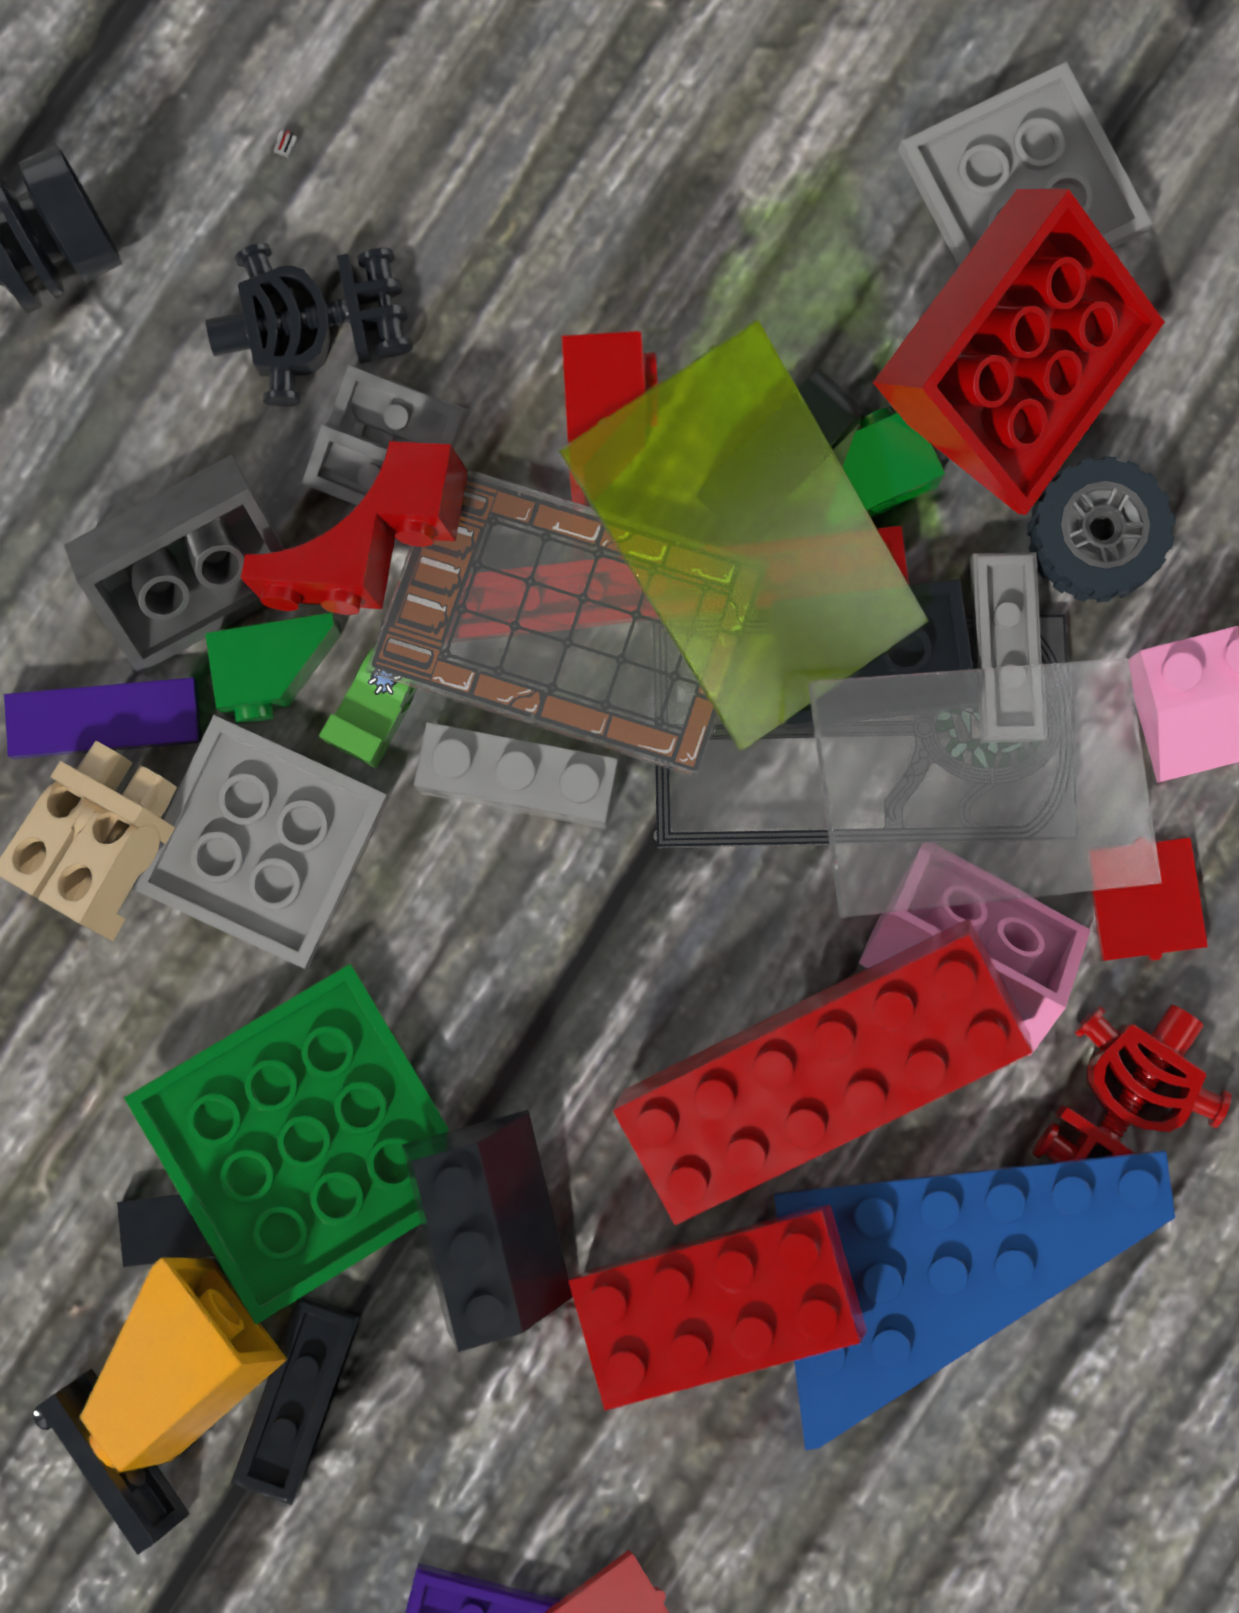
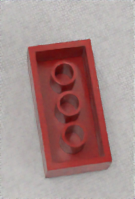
[568,1203,867,1411]

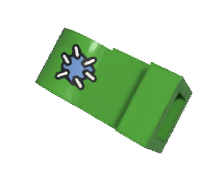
[319,640,419,770]

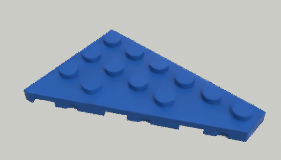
[774,1150,1175,1450]

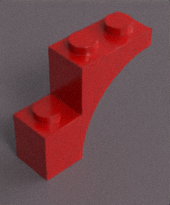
[241,441,468,615]

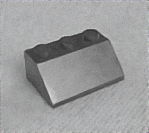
[64,455,285,674]

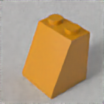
[80,1257,287,1472]

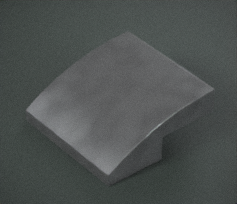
[301,365,468,505]

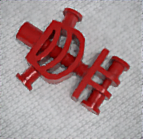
[1032,1004,1232,1162]

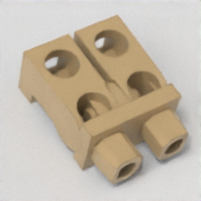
[0,741,177,941]

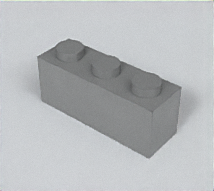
[414,722,618,829]

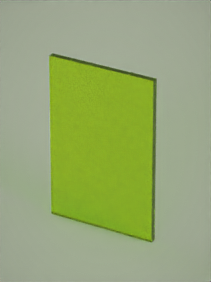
[558,320,928,750]

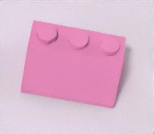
[1124,626,1239,783]
[859,842,1091,1056]

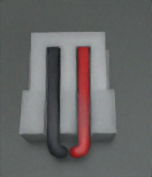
[274,130,298,159]

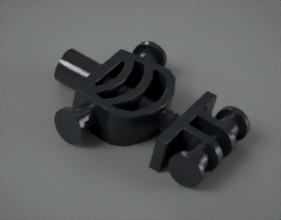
[205,243,413,407]

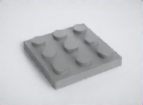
[898,61,1152,266]
[131,715,389,970]

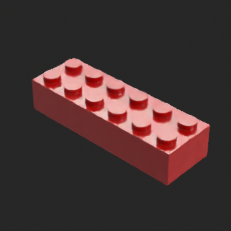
[612,918,1033,1225]

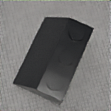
[402,1110,573,1352]

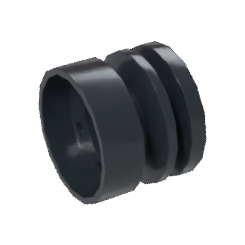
[0,143,123,314]

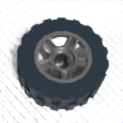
[1027,456,1176,603]

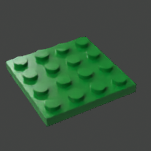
[123,963,450,1325]

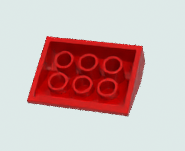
[872,189,1165,515]

